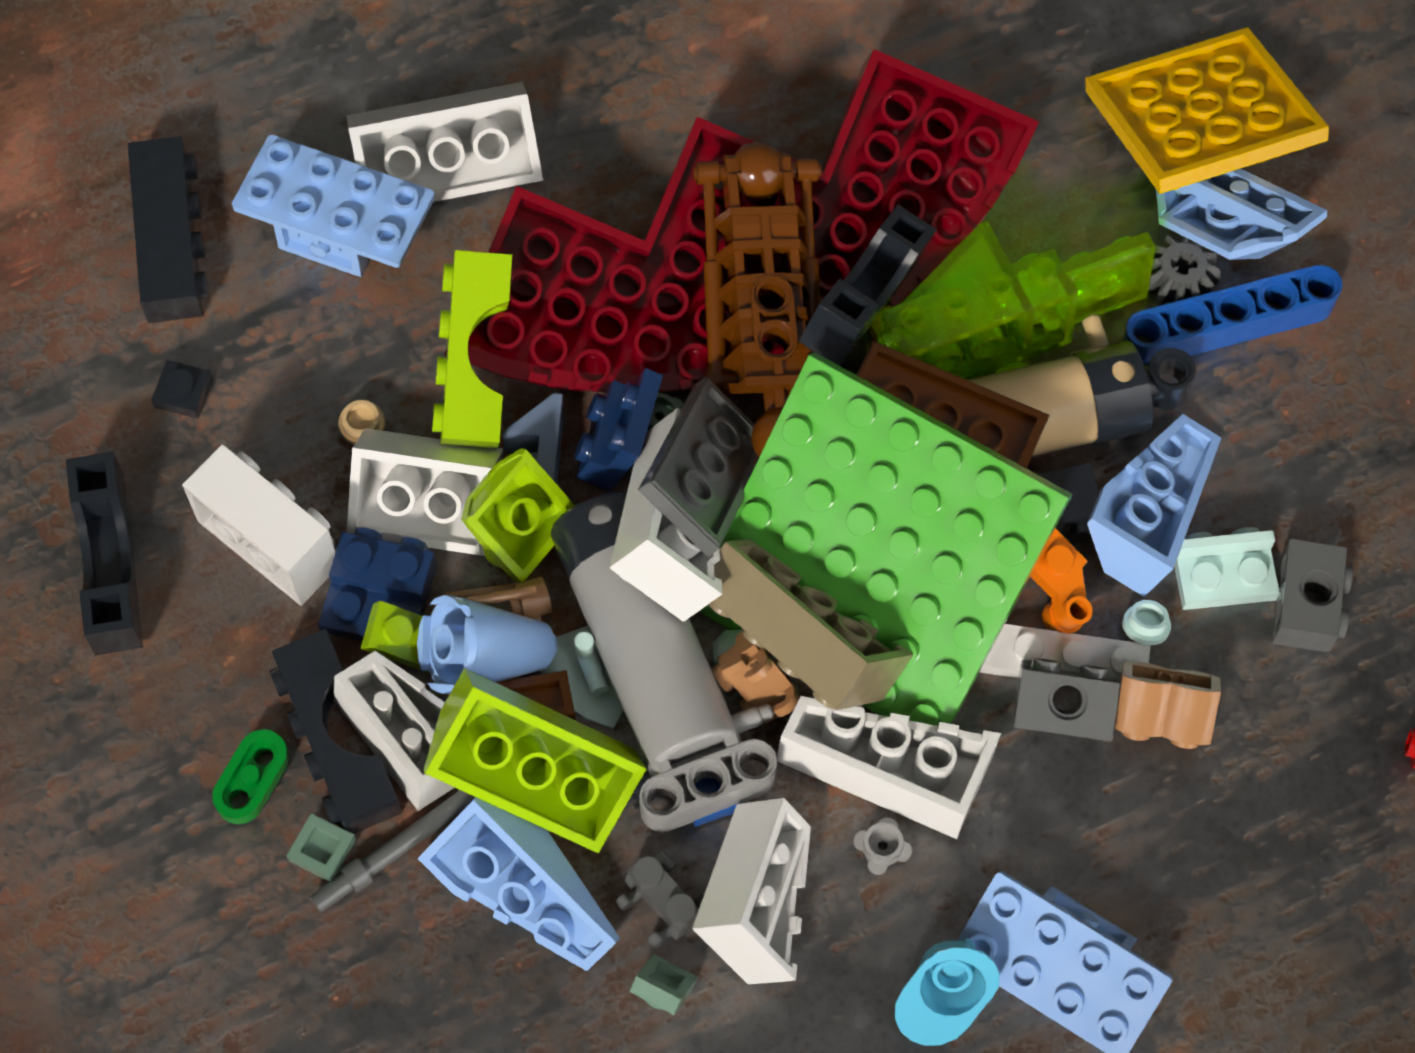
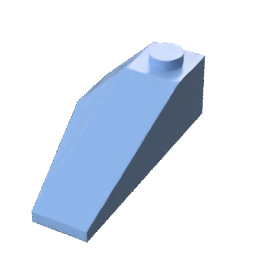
[1087,414,1221,597]

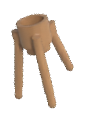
[444,577,552,621]

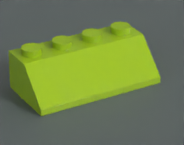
[424,668,646,853]

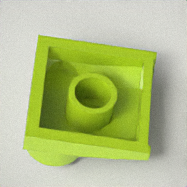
[461,448,575,583]

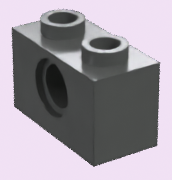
[1272,539,1353,653]
[1012,658,1120,741]

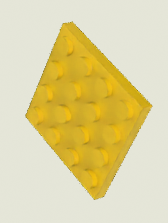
[1085,27,1329,194]

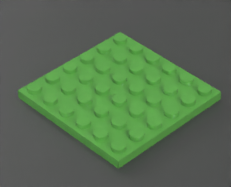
[699,352,1073,726]

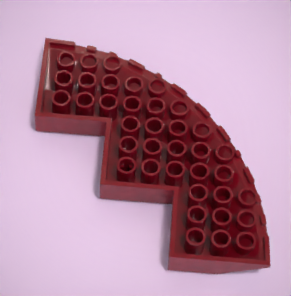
[444,49,1039,392]

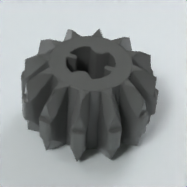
[1141,235,1221,306]

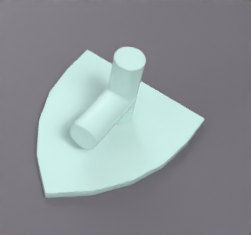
[540,626,624,730]

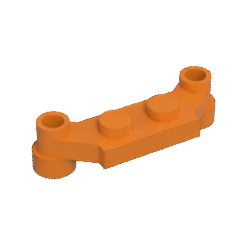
[1030,528,1093,634]

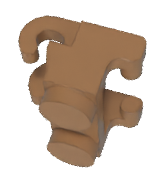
[711,631,800,724]

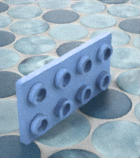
[232,135,435,277]
[958,871,1173,1053]

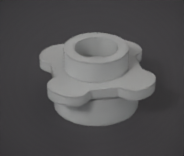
[854,818,912,875]

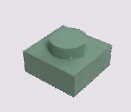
[286,813,356,882]
[630,954,698,1015]

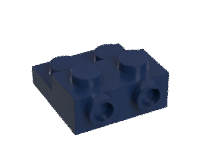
[574,368,663,491]
[318,527,437,641]

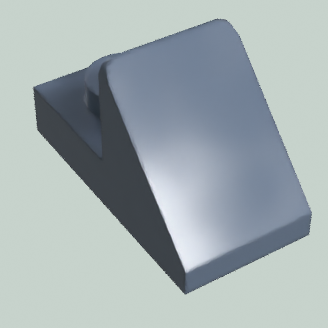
[502,394,565,485]

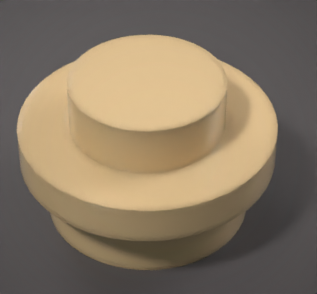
[338,400,386,445]

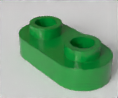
[212,730,289,824]

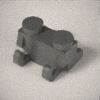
[615,850,704,949]

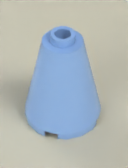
[417,595,558,694]

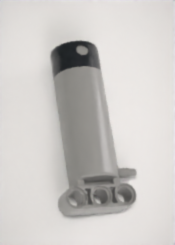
[550,492,777,832]

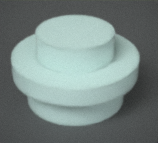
[1122,600,1171,645]

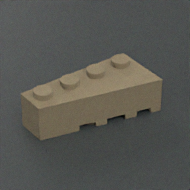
[709,539,913,710]

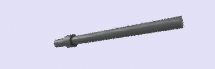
[310,790,476,913]

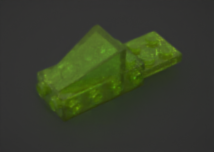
[877,221,1155,380]

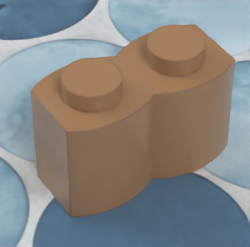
[1114,662,1221,749]

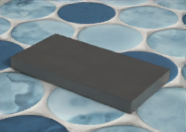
[638,376,759,557]

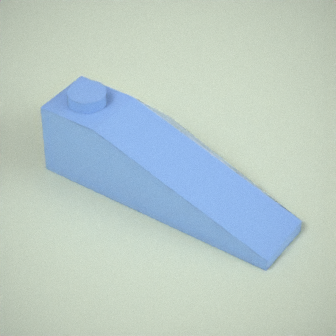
[418,797,620,971]

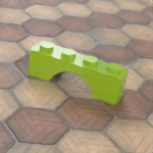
[432,250,512,449]

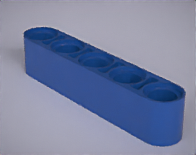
[1122,265,1343,364]

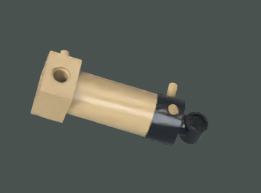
[968,315,1196,457]

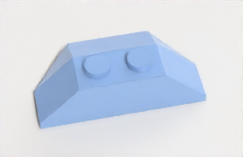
[1156,168,1327,260]

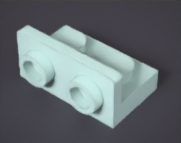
[1174,527,1280,610]

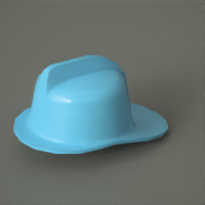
[895,937,1000,1046]

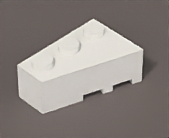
[334,651,455,811]
[692,798,811,985]

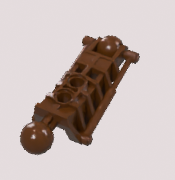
[692,141,821,457]

